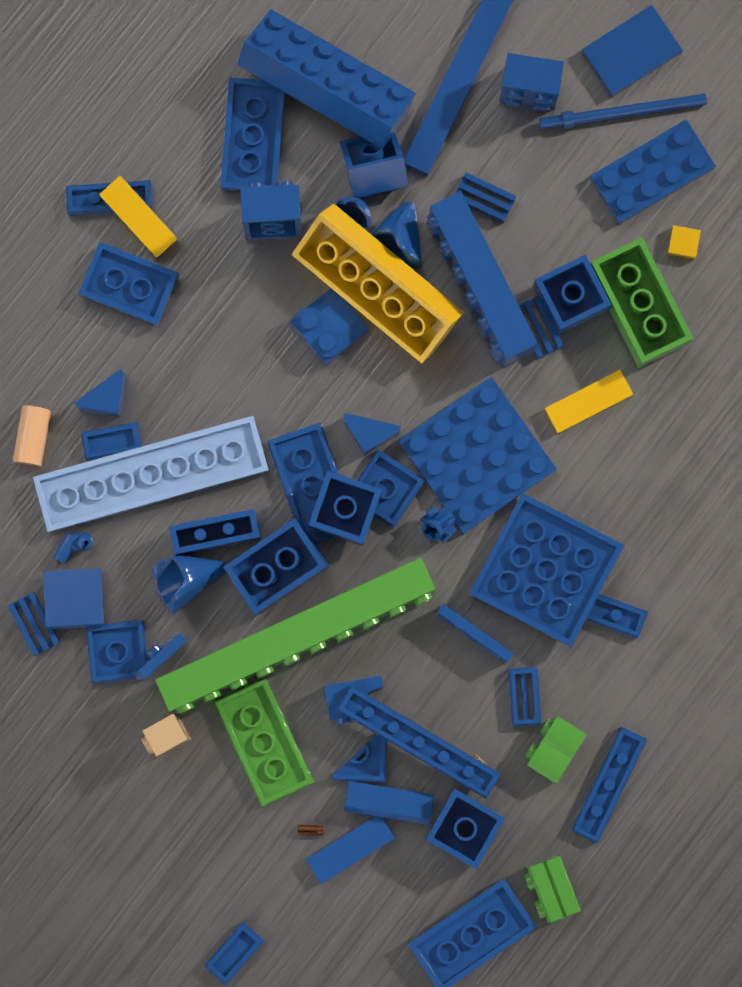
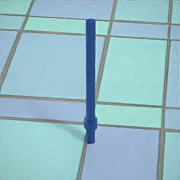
[539,94,707,129]

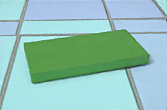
[213,678,314,807]

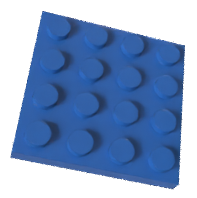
[398,376,557,535]
[469,493,624,648]

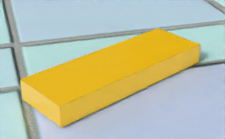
[99,175,178,258]
[544,370,633,434]

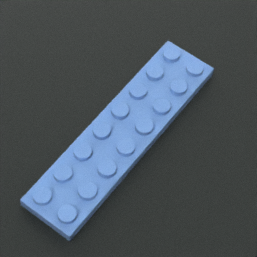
[33,416,269,533]

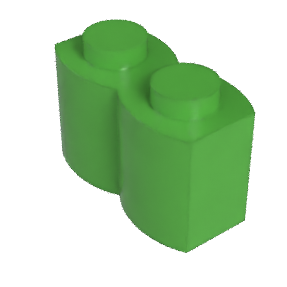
[525,716,587,784]

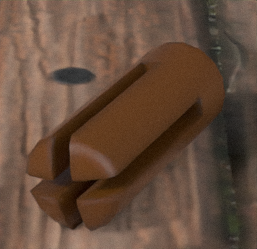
[297,825,324,835]

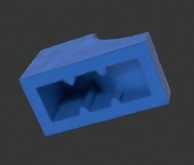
[324,676,383,725]

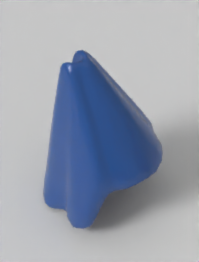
[371,202,421,270]
[152,554,226,614]

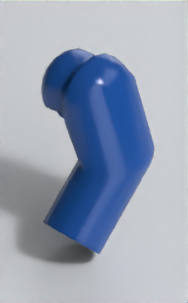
[52,532,93,564]

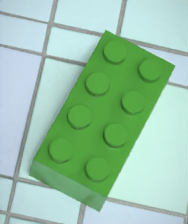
[591,237,694,369]

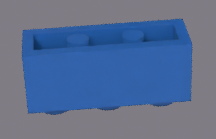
[169,509,261,555]

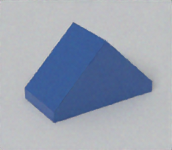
[75,369,127,417]
[343,413,400,456]

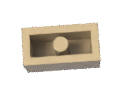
[141,714,191,757]

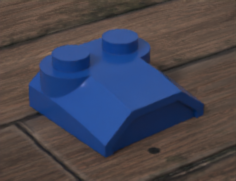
[289,288,369,366]

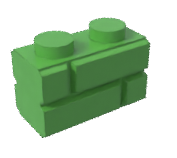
[524,855,581,923]

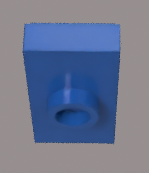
[132,633,187,680]

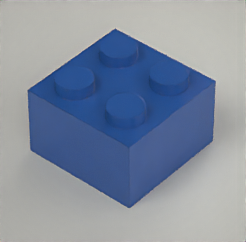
[499,53,564,111]
[532,254,611,335]
[308,470,382,547]
[425,788,505,869]

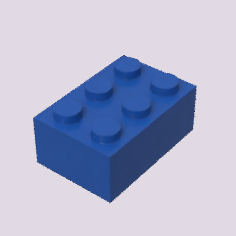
[240,181,302,240]
[223,518,331,615]

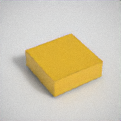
[667,225,701,260]

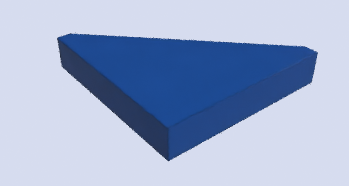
[332,735,387,782]

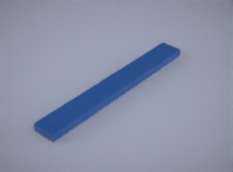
[404,0,514,176]

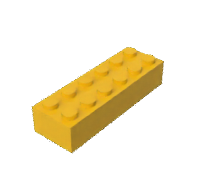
[291,204,465,364]

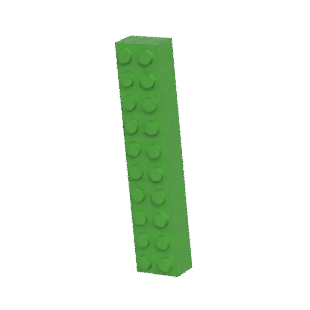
[155,558,436,715]

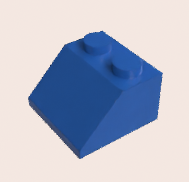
[339,133,409,198]

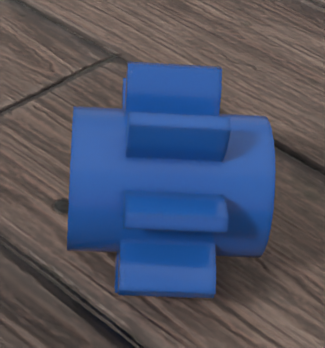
[420,506,457,543]

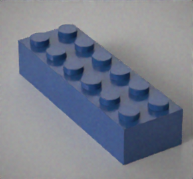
[237,9,416,149]
[426,191,538,367]

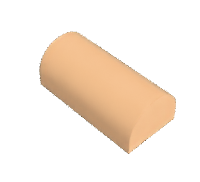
[12,405,51,467]

